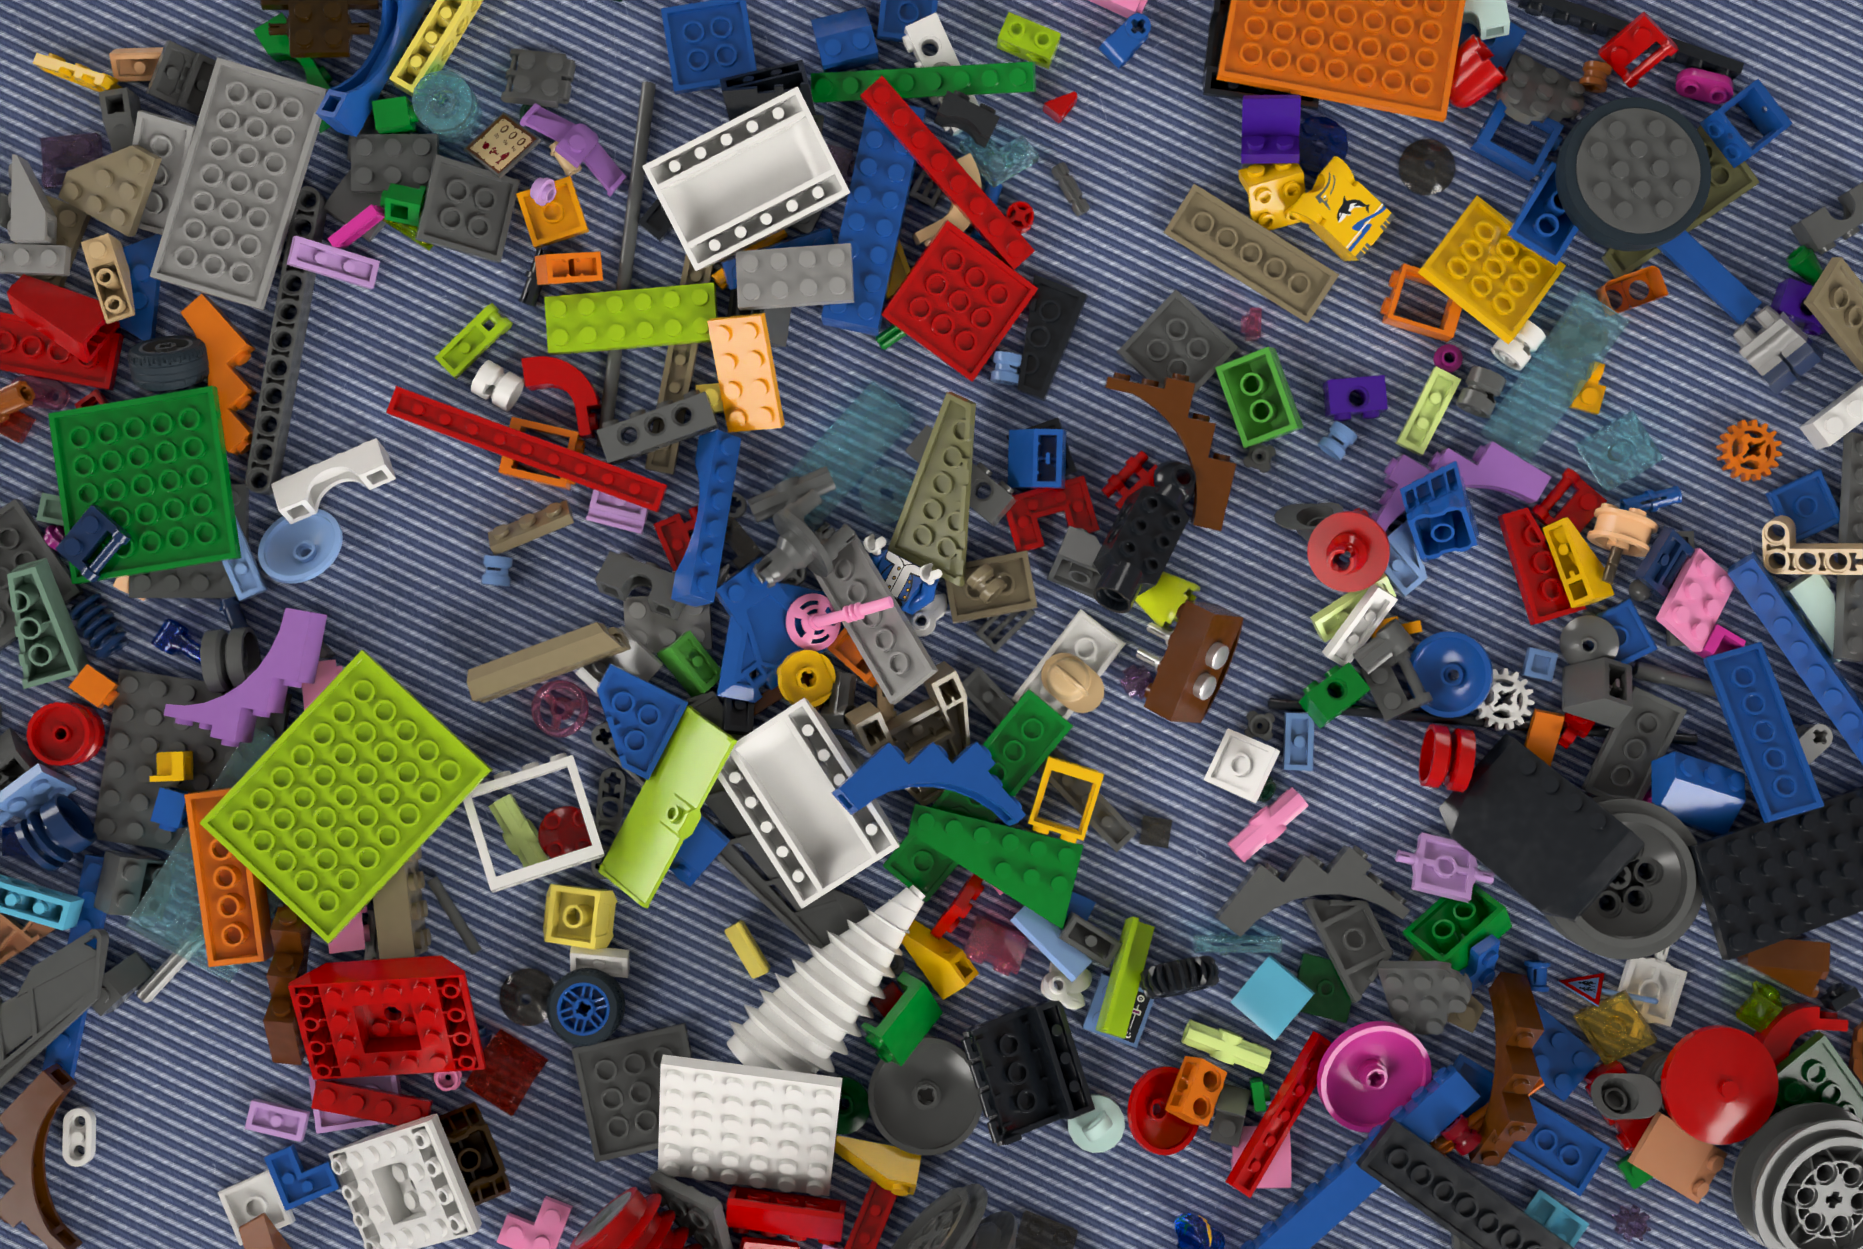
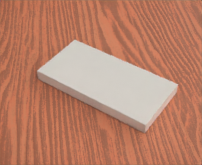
[1011,609,1126,720]

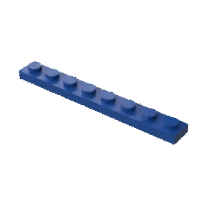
[42,854,107,1079]

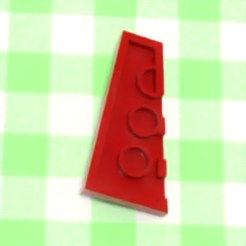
[1497,507,1587,625]

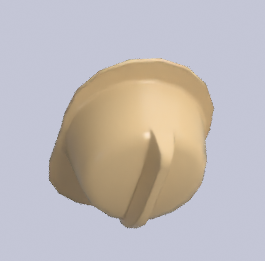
[1041,653,1104,713]

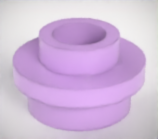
[530,177,556,206]

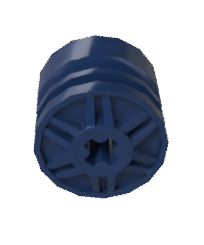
[15,794,97,871]

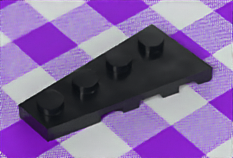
[1017,274,1087,401]

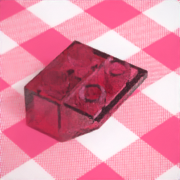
[963,913,1030,976]

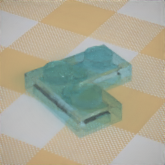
[959,135,1039,188]

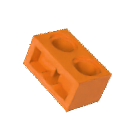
[535,251,603,285]
[1165,1056,1227,1127]

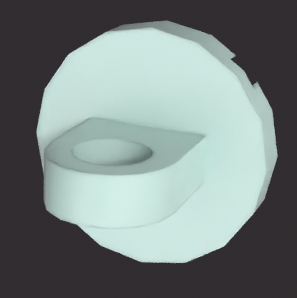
[1067,1094,1125,1153]

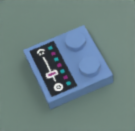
[1082,973,1154,1048]

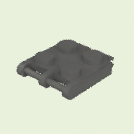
[501,49,576,108]

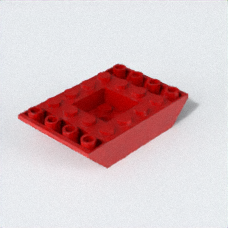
[288,955,486,1080]

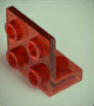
[465,1029,549,1116]

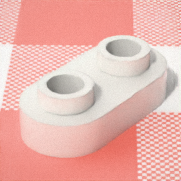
[62,1106,96,1167]

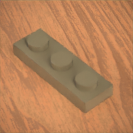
[488,500,574,556]

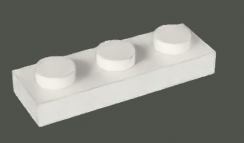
[1322,584,1398,666]

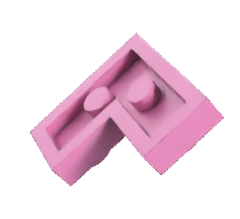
[497,1196,573,1249]

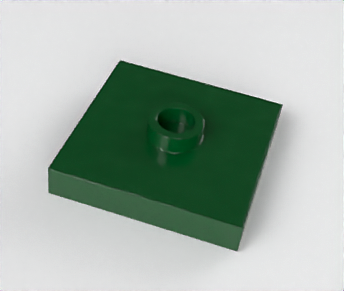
[1297,952,1352,1023]

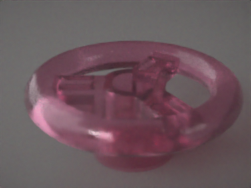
[531,680,589,737]

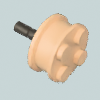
[1587,503,1659,585]

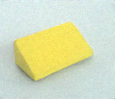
[724,920,771,979]

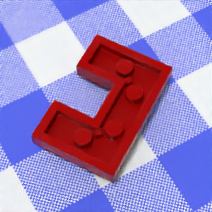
[1005,475,1100,552]

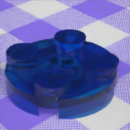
[1298,117,1348,175]

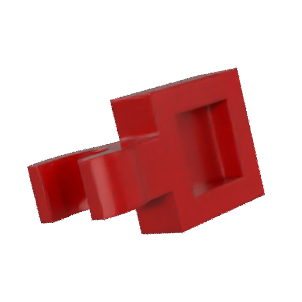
[1557,712,1595,749]

